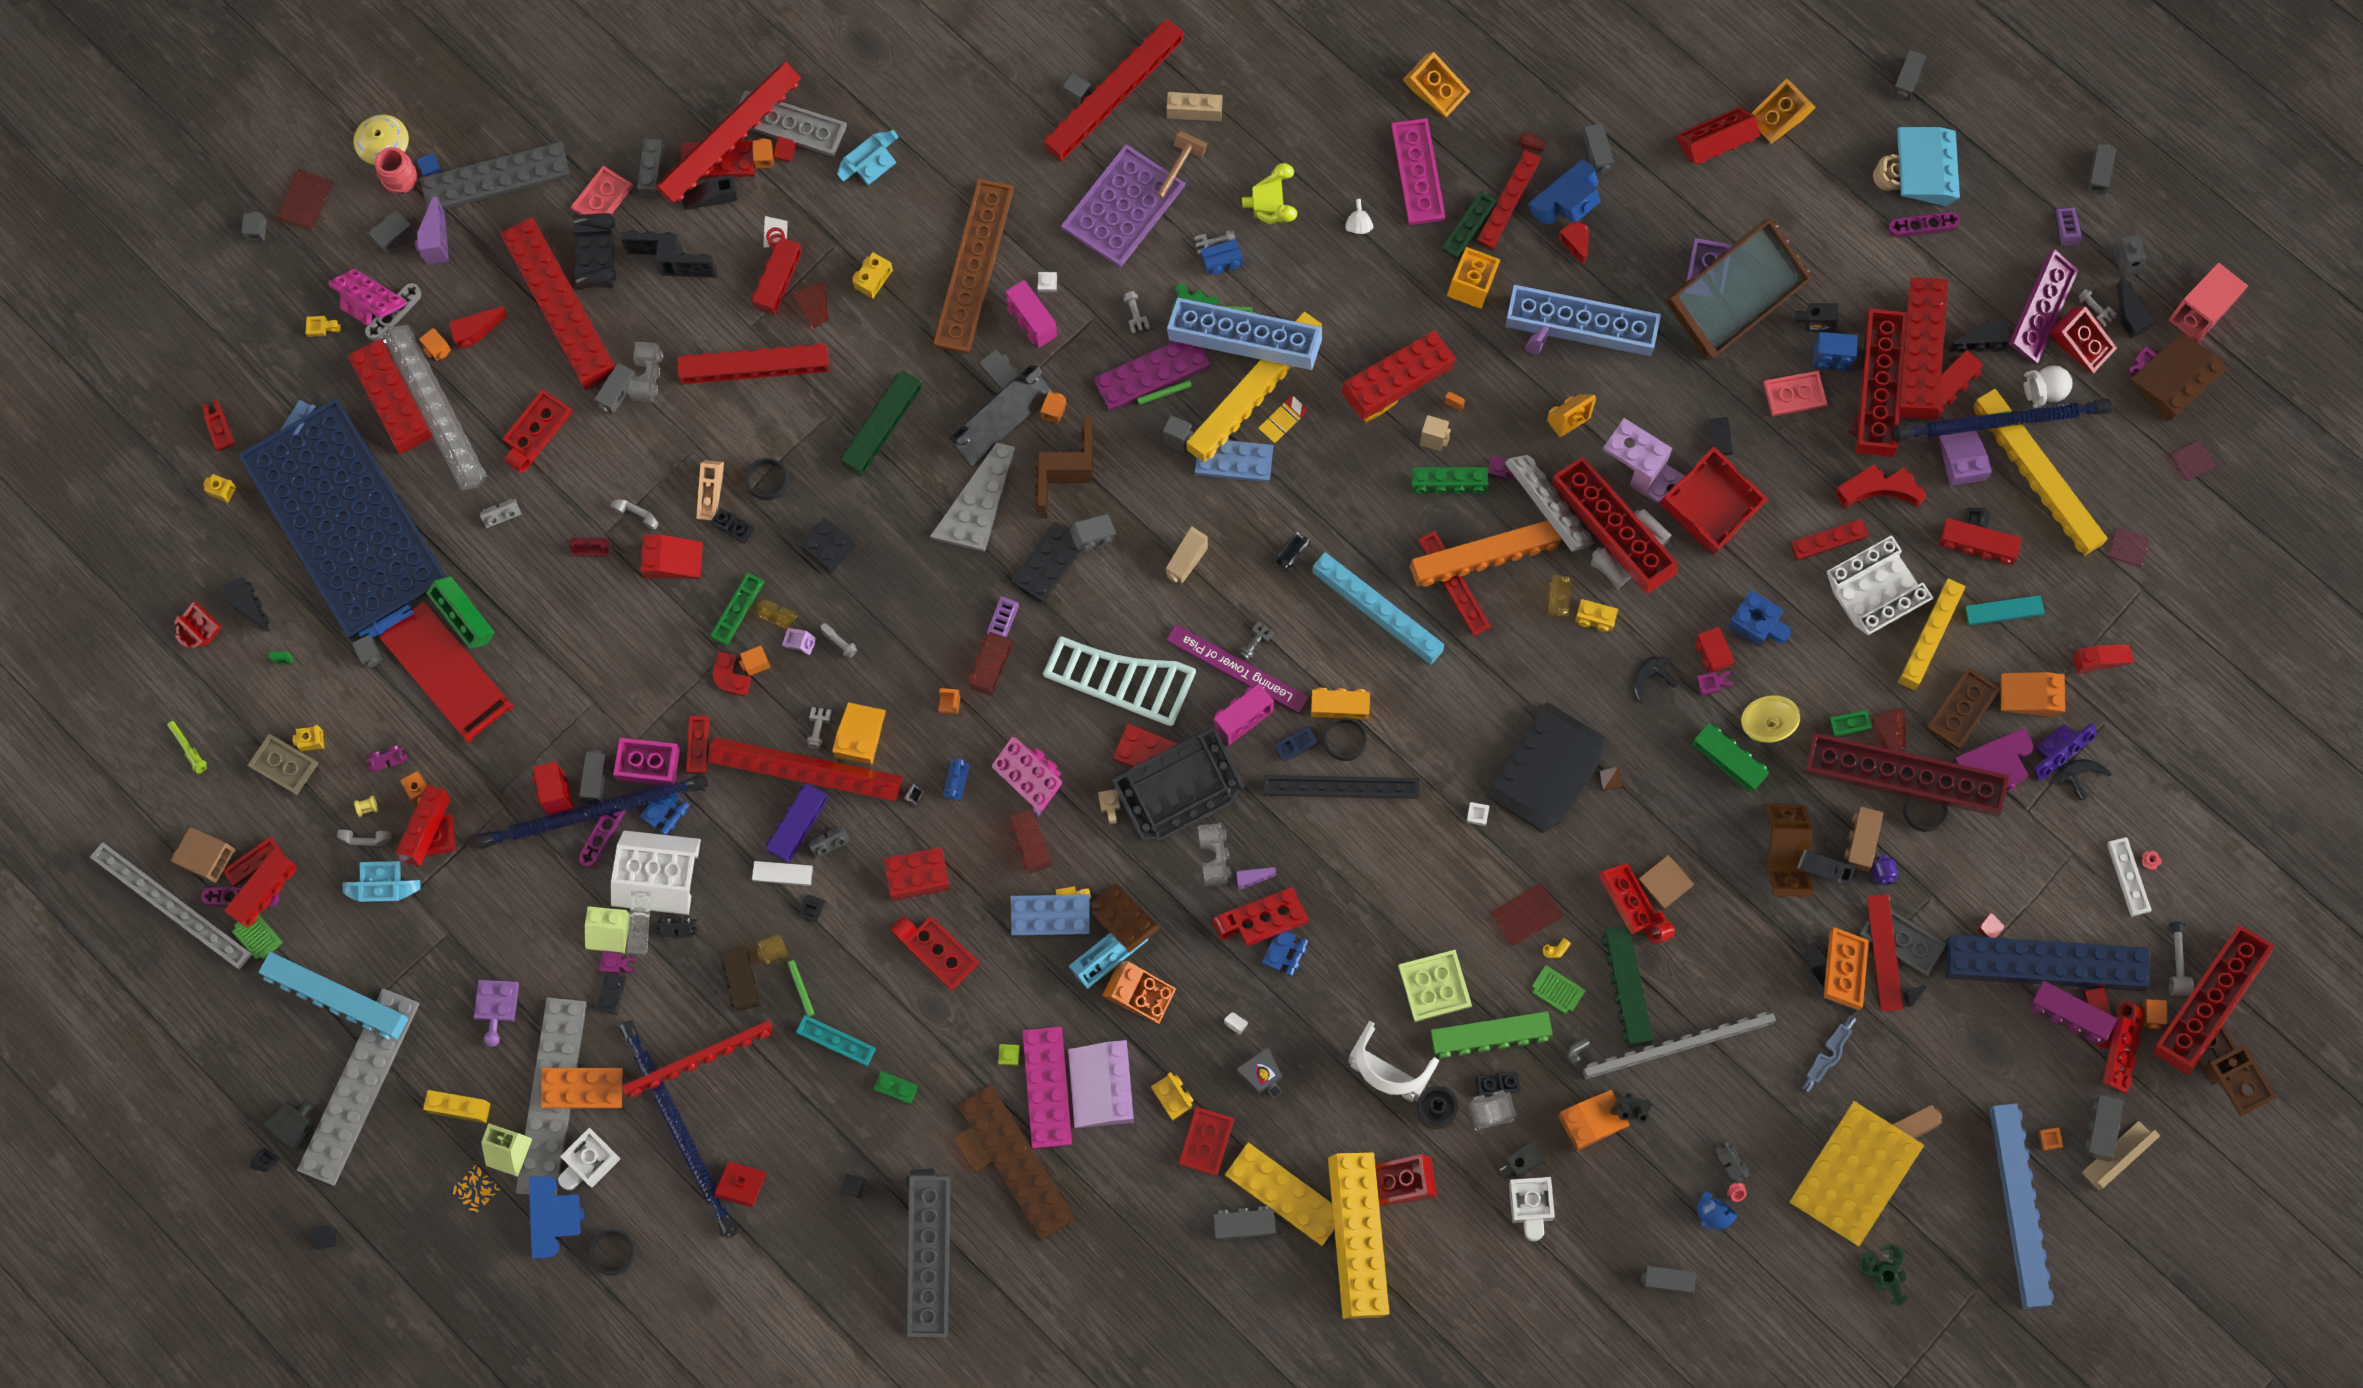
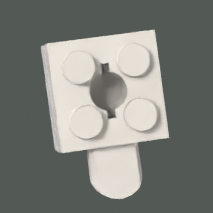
[558,1128,621,1190]
[1509,1177,1555,1242]

